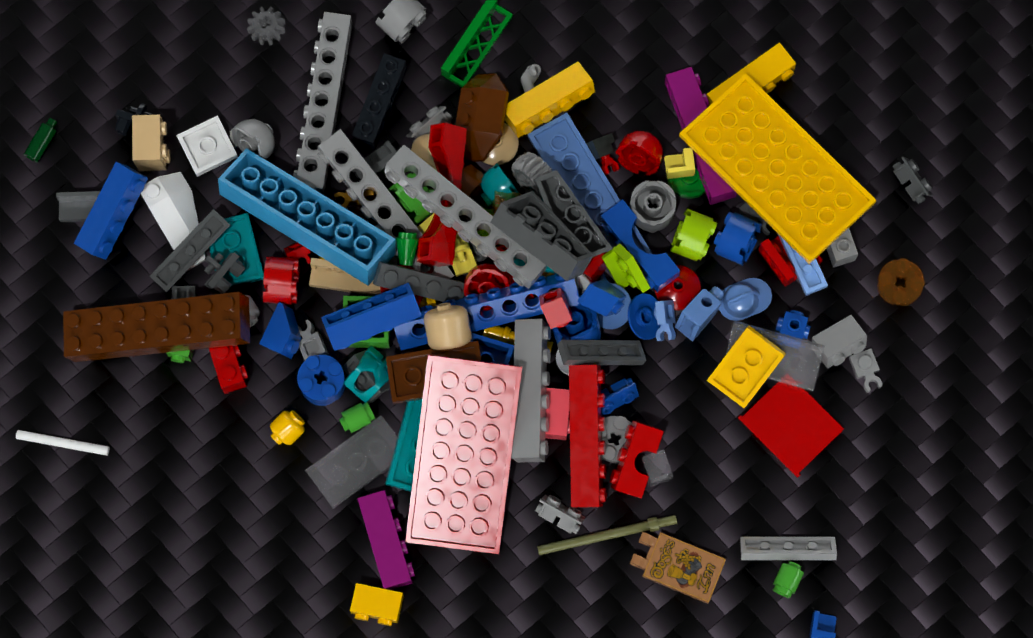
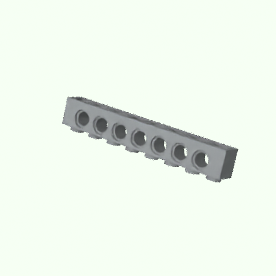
[293,12,353,195]
[317,129,455,279]
[384,145,547,289]

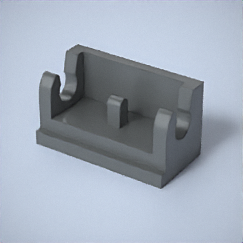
[353,141,397,182]

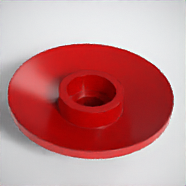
[655,265,701,311]

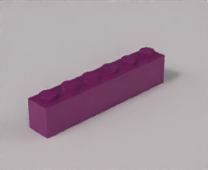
[665,67,737,205]

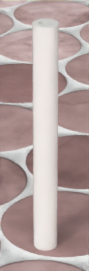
[16,430,110,456]

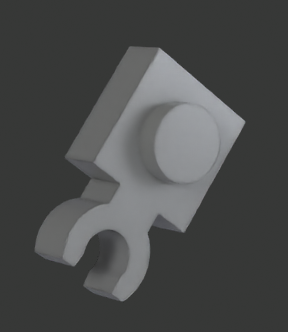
[298,320,329,360]
[849,349,882,393]

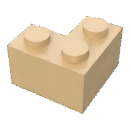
[132,114,170,171]

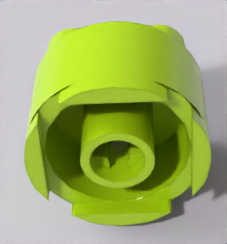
[670,208,717,261]

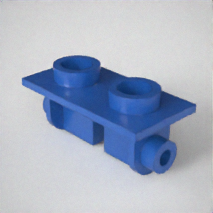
[601,378,639,416]

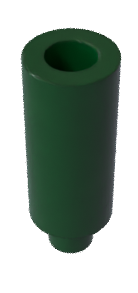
[23,118,57,163]

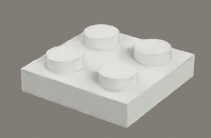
[176,115,238,177]

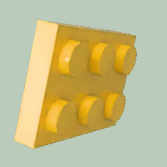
[707,325,786,408]

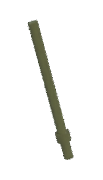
[537,515,677,555]

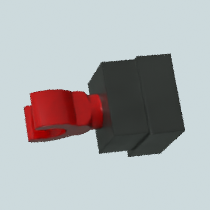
[587,133,619,175]

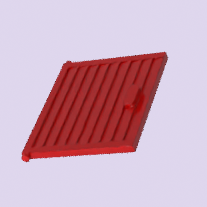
[738,373,844,478]

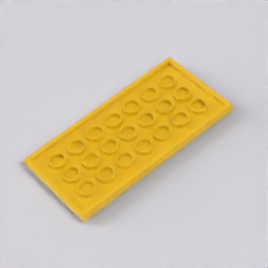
[679,73,876,264]

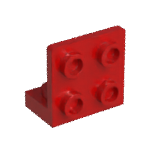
[759,236,822,287]

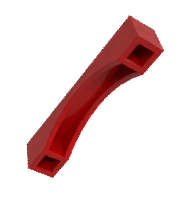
[417,123,467,267]

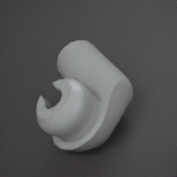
[520,64,541,93]

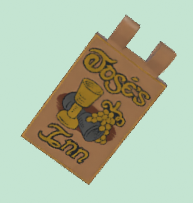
[630,532,726,604]

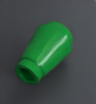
[396,232,419,266]

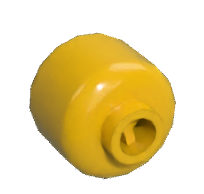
[270,410,305,445]

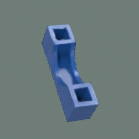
[600,199,680,292]

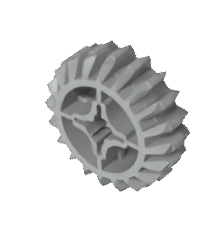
[511,152,553,199]

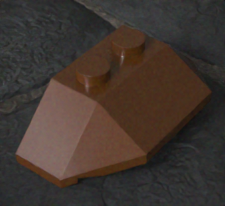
[455,73,509,162]

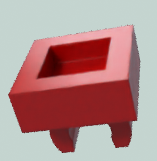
[283,242,311,268]

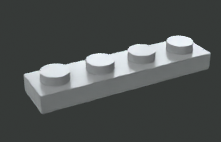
[740,537,837,560]

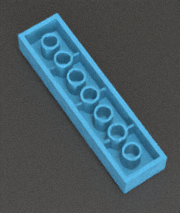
[218,148,396,286]

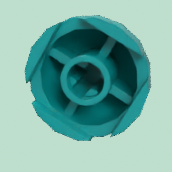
[481,163,520,209]

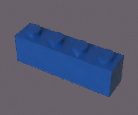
[74,162,148,260]
[321,282,422,351]

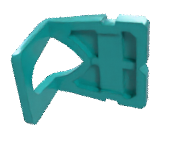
[344,346,389,402]

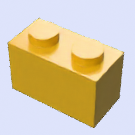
[350,583,404,626]

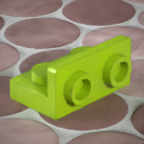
[602,244,650,293]

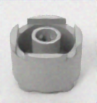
[375,0,427,44]
[629,181,676,233]

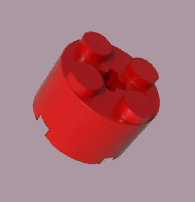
[263,256,300,305]

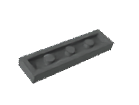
[150,209,230,292]
[373,261,464,302]
[557,340,647,365]

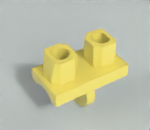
[452,232,477,277]

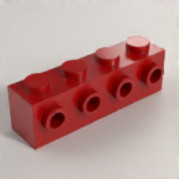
[209,345,248,394]

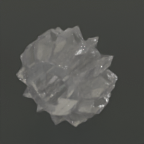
[247,6,286,46]

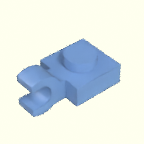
[654,300,676,341]

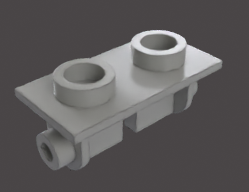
[406,106,453,142]
[535,495,586,534]

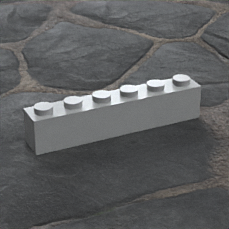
[512,319,551,463]

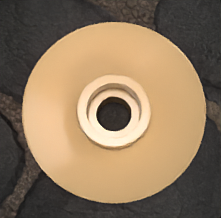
[482,123,519,166]

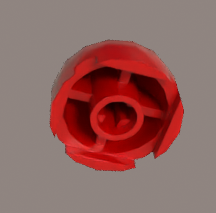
[616,131,663,175]
[463,263,510,311]

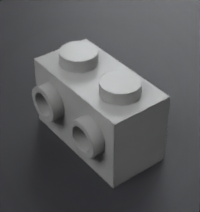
[812,315,867,369]

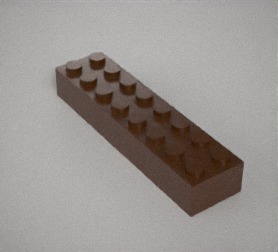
[63,292,250,362]

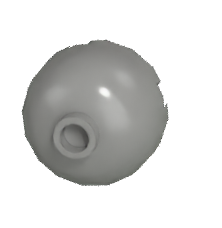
[230,119,275,160]

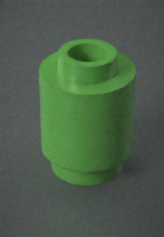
[339,402,375,433]
[773,561,804,598]

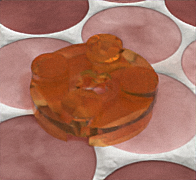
[877,258,925,306]

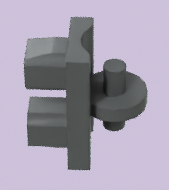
[204,252,245,294]

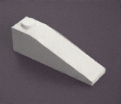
[141,172,206,272]

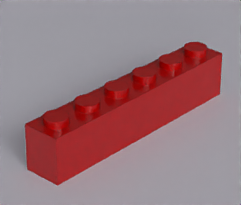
[569,365,607,507]

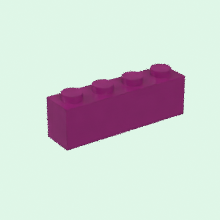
[357,490,415,590]

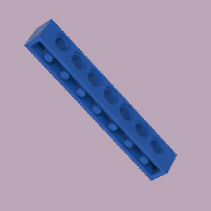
[394,273,581,351]

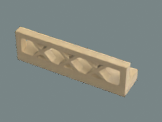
[309,258,381,296]

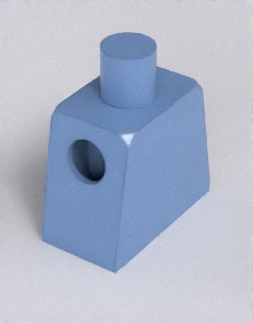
[675,286,724,342]

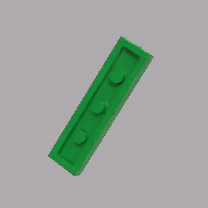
[441,0,513,87]

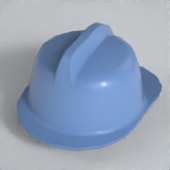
[719,278,772,321]

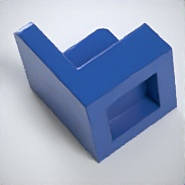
[809,610,836,638]

